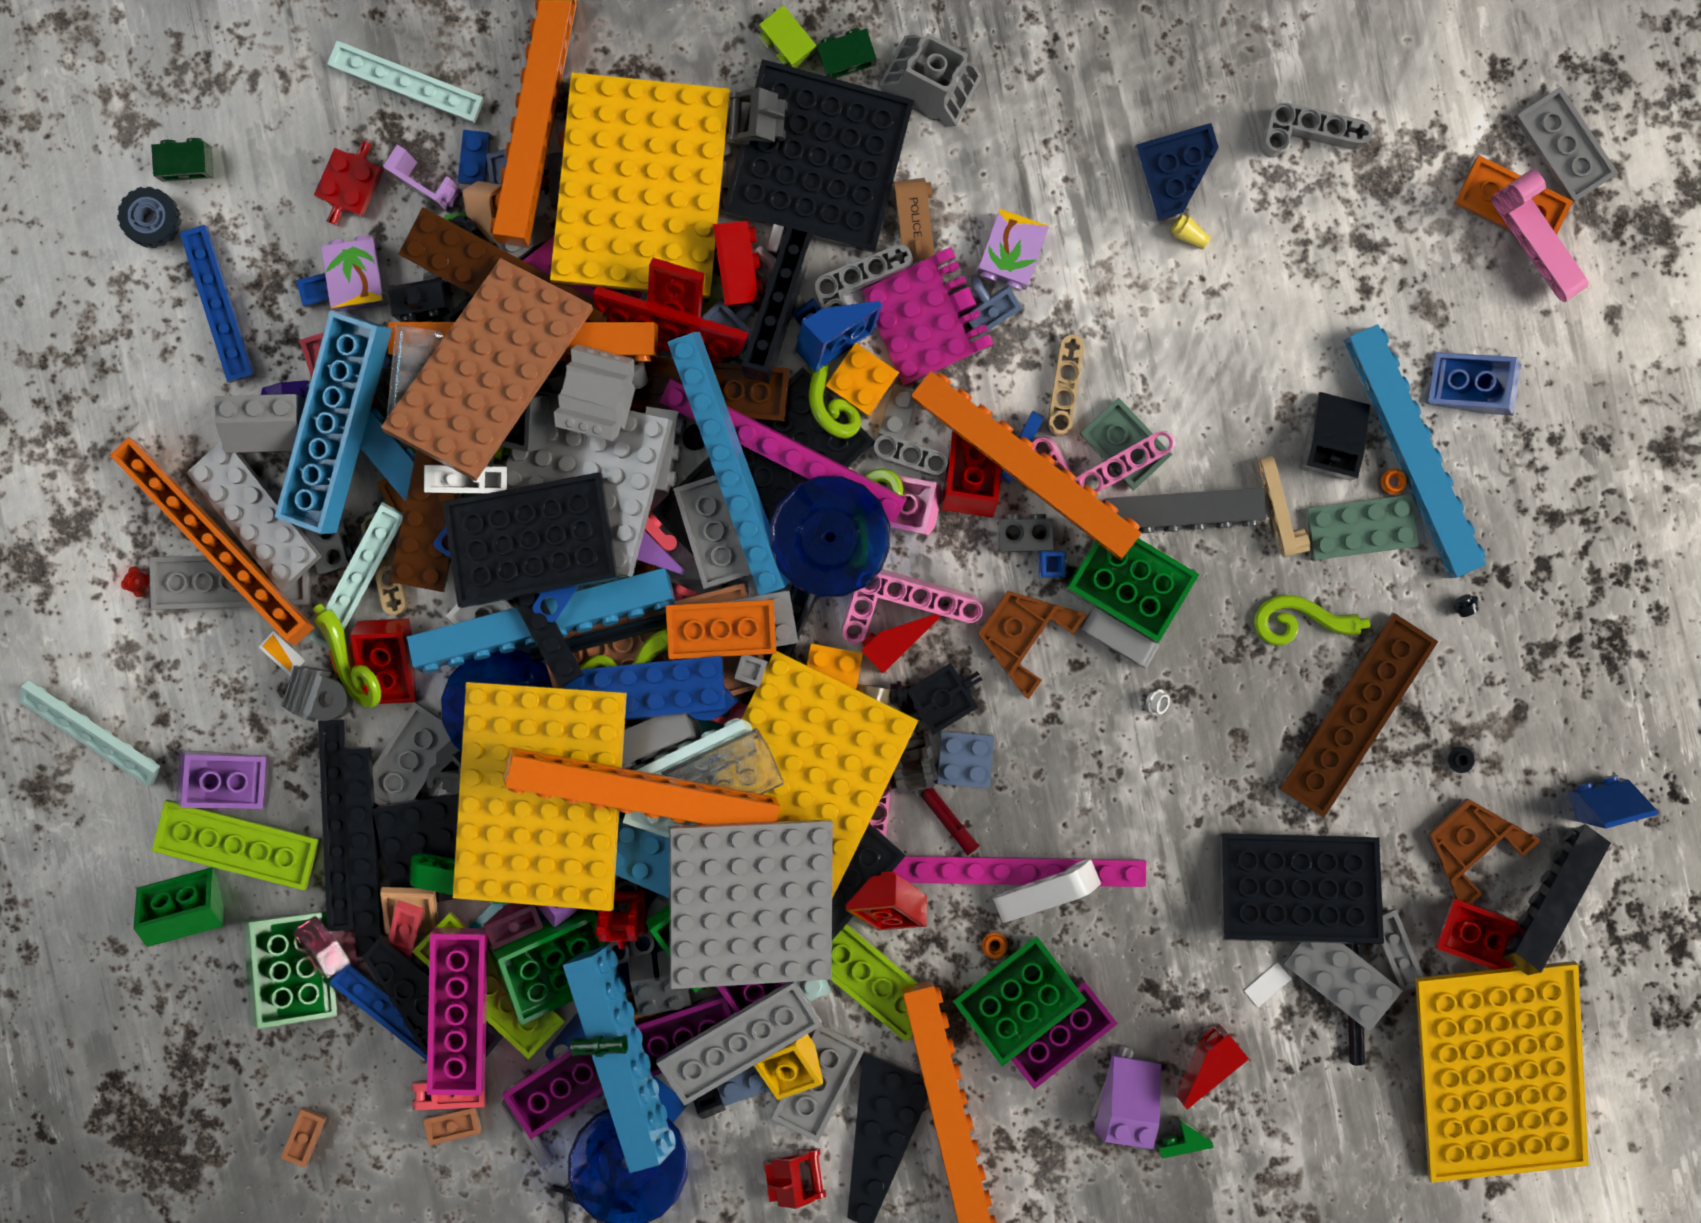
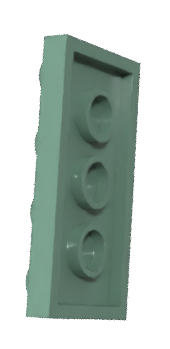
[1306,495,1419,560]

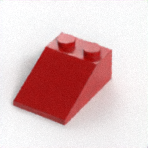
[941,431,1001,518]
[861,614,941,674]
[350,618,416,704]
[1435,898,1518,969]
[1175,1024,1249,1110]

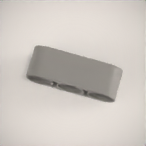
[874,435,948,477]
[1081,607,1159,669]

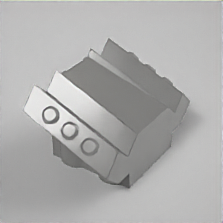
[879,33,982,127]
[554,344,635,441]

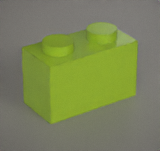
[759,5,817,69]

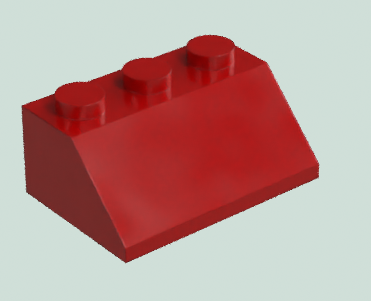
[713,221,765,306]
[846,872,927,931]

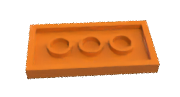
[1453,155,1573,235]
[666,599,776,659]

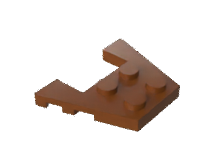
[978,591,1087,699]
[1427,798,1541,904]

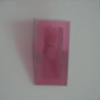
[483,903,543,950]
[293,916,351,978]

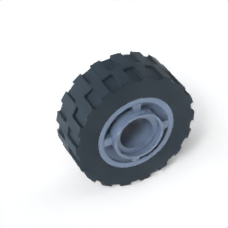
[117,186,181,248]

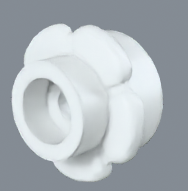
[1146,689,1170,714]

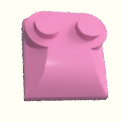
[878,476,942,536]

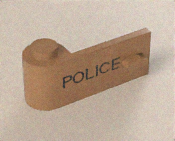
[893,177,934,262]

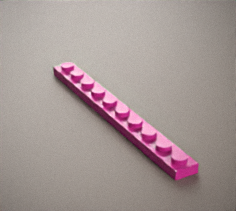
[659,378,907,523]
[892,855,1146,887]

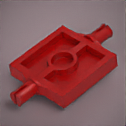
[314,140,384,226]

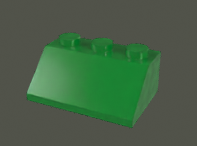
[133,867,224,947]

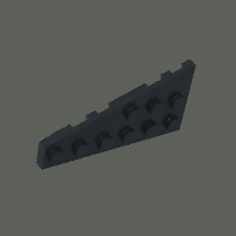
[363,935,503,1098]
[847,1051,928,1223]

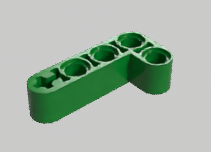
[410,854,505,903]

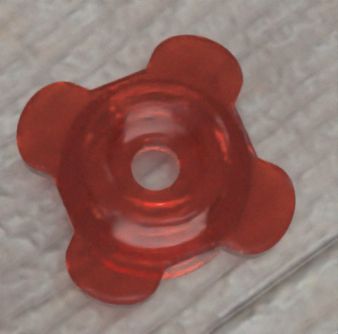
[121,566,150,597]

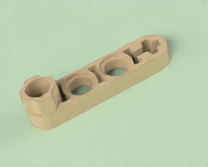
[1047,335,1084,437]
[1258,455,1310,557]
[361,514,408,615]

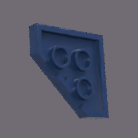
[1135,123,1219,222]

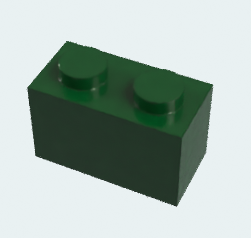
[817,28,877,79]
[151,138,214,182]

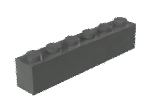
[1103,488,1266,534]

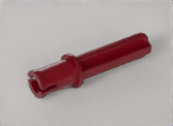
[920,787,980,856]

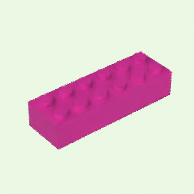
[427,927,488,1095]

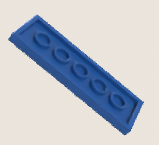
[564,656,726,720]

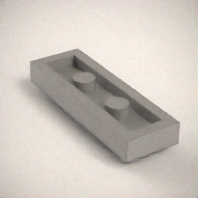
[1380,909,1424,993]

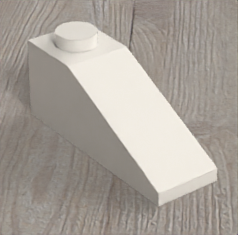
[424,465,507,493]

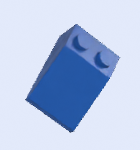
[795,301,883,372]
[1428,352,1521,416]
[1569,775,1658,829]

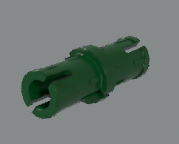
[570,1035,628,1057]

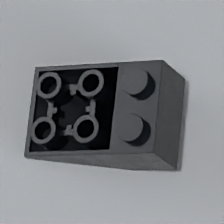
[1300,392,1370,481]

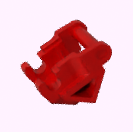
[595,887,648,949]
[763,1148,827,1209]

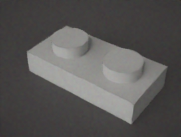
[878,383,916,440]

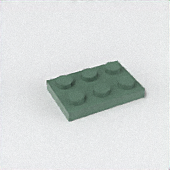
[1080,397,1173,491]

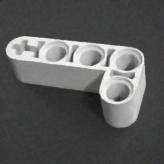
[992,859,1101,923]

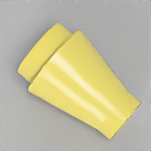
[1170,214,1211,249]

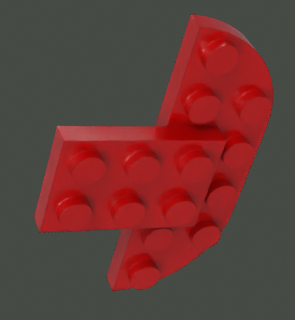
[593,257,749,362]

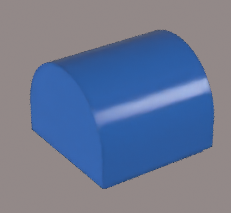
[1038,551,1066,578]

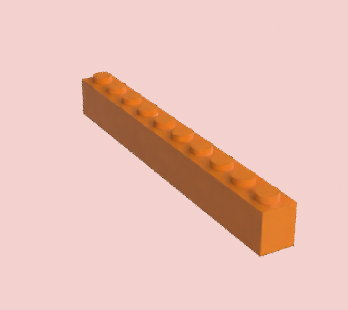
[490,0,577,247]
[388,322,658,362]
[911,371,1141,560]
[110,437,315,646]
[503,747,780,825]
[901,980,997,1223]

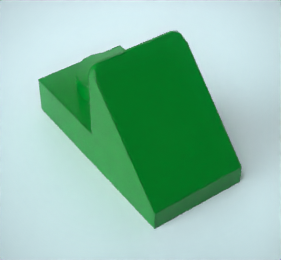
[1156,1117,1214,1159]

